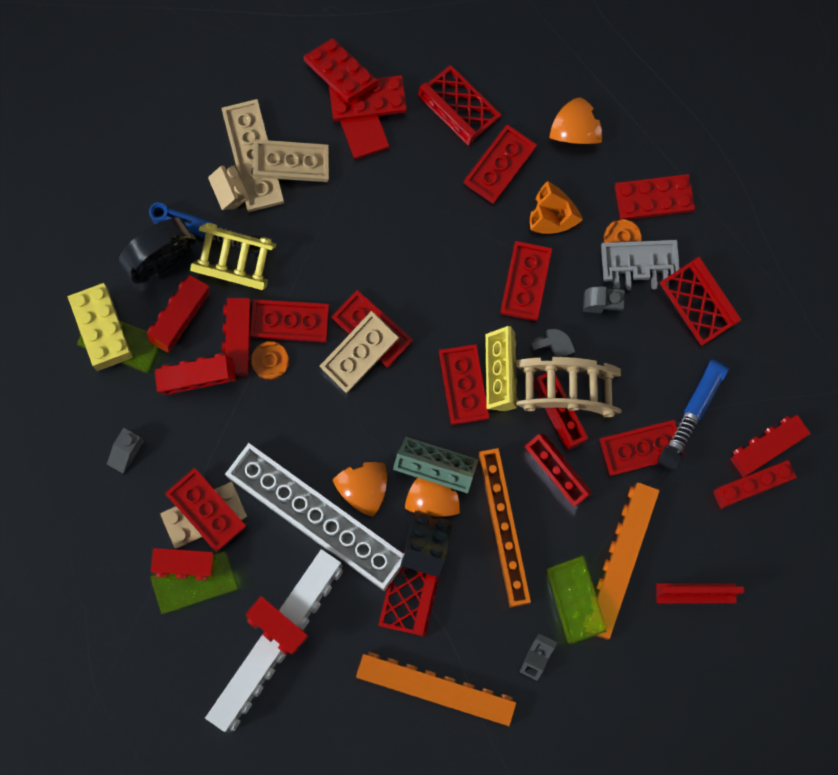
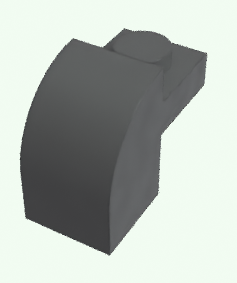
[583,287,624,313]
[530,329,575,358]
[520,634,557,681]

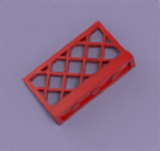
[418,65,501,146]
[659,257,741,346]
[378,549,441,637]
[656,583,744,604]

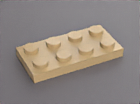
[253,139,329,182]
[320,311,400,393]
[160,482,248,550]

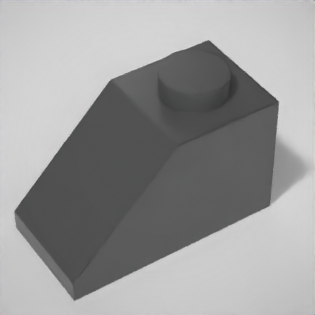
[107,428,144,474]

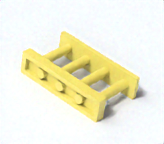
[190,223,276,290]

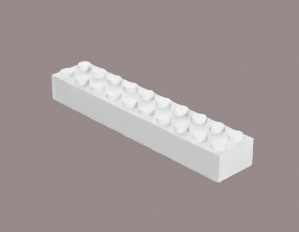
[225,443,403,591]
[205,549,343,732]

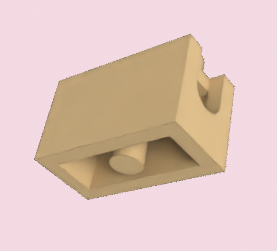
[208,165,249,210]

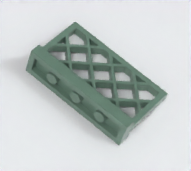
[393,437,479,493]

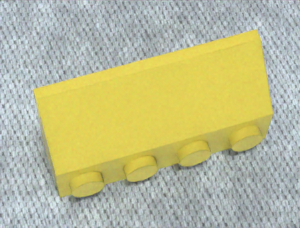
[486,326,518,411]

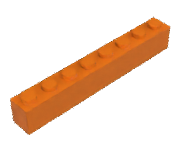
[479,448,531,608]
[584,482,660,640]
[356,652,516,726]

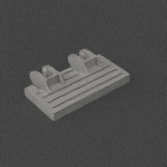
[601,240,680,290]

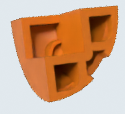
[550,97,602,144]
[530,181,583,234]
[333,462,387,517]
[405,478,460,517]

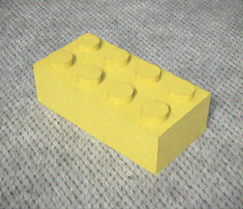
[67,283,133,371]

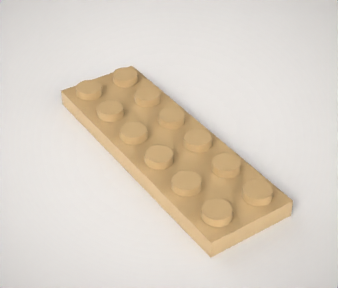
[222,99,284,212]

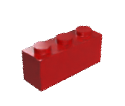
[151,548,215,581]
[245,596,309,655]

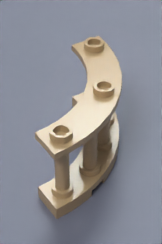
[516,357,622,417]

